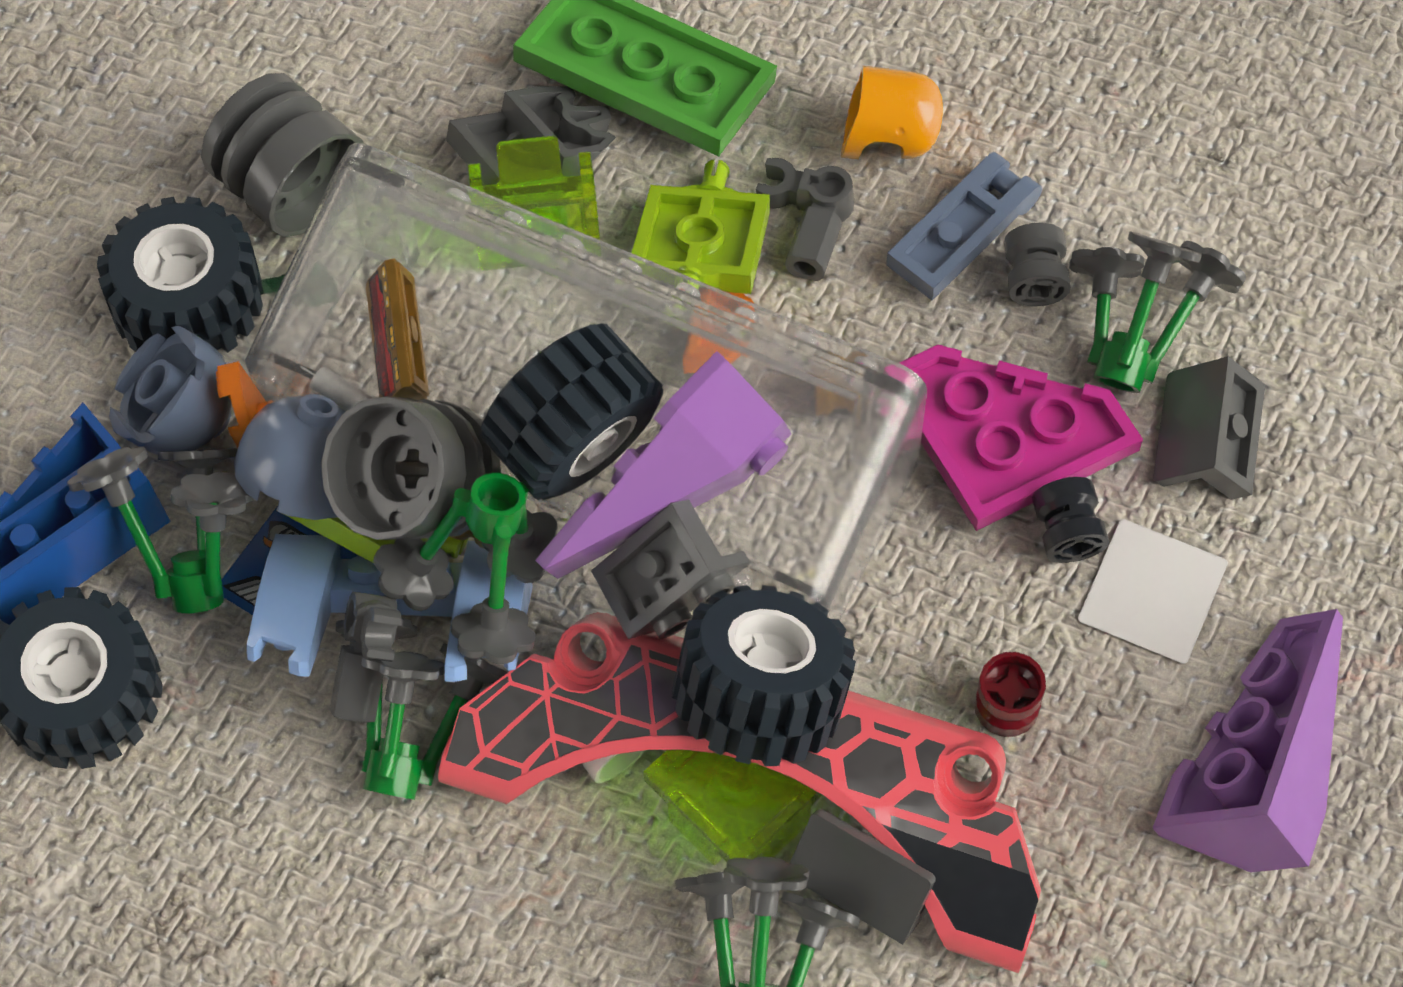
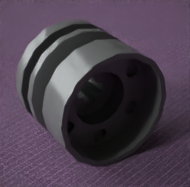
[201,73,366,237]
[321,396,501,540]

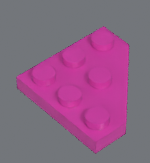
[882,344,1143,531]

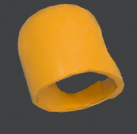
[841,65,943,160]

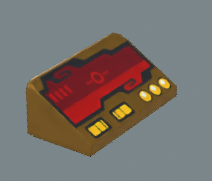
[366,258,429,400]

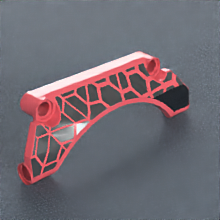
[438,612,1041,973]

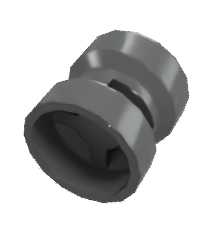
[1004,223,1071,307]

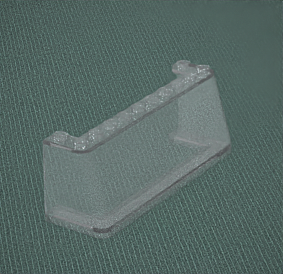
[245,143,927,620]

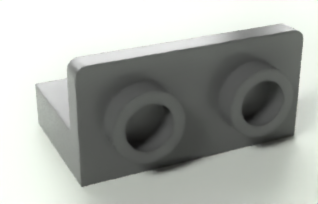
[591,499,750,639]

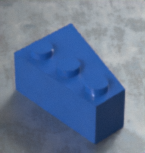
[0,402,171,625]

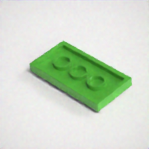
[513,0,777,157]

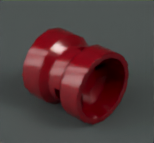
[974,652,1046,737]

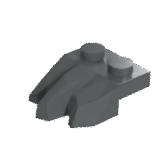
[446,86,616,207]

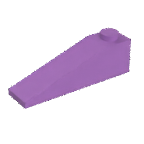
[535,351,791,579]
[1153,609,1343,873]

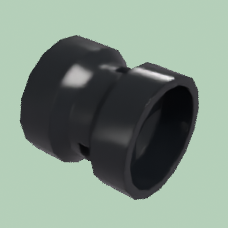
[1032,477,1110,563]

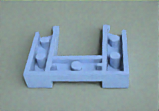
[246,534,533,682]

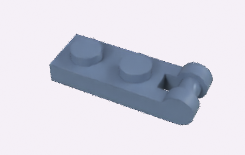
[886,152,1042,301]

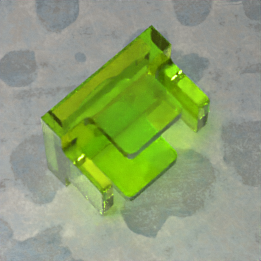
[468,136,602,272]
[643,750,822,865]

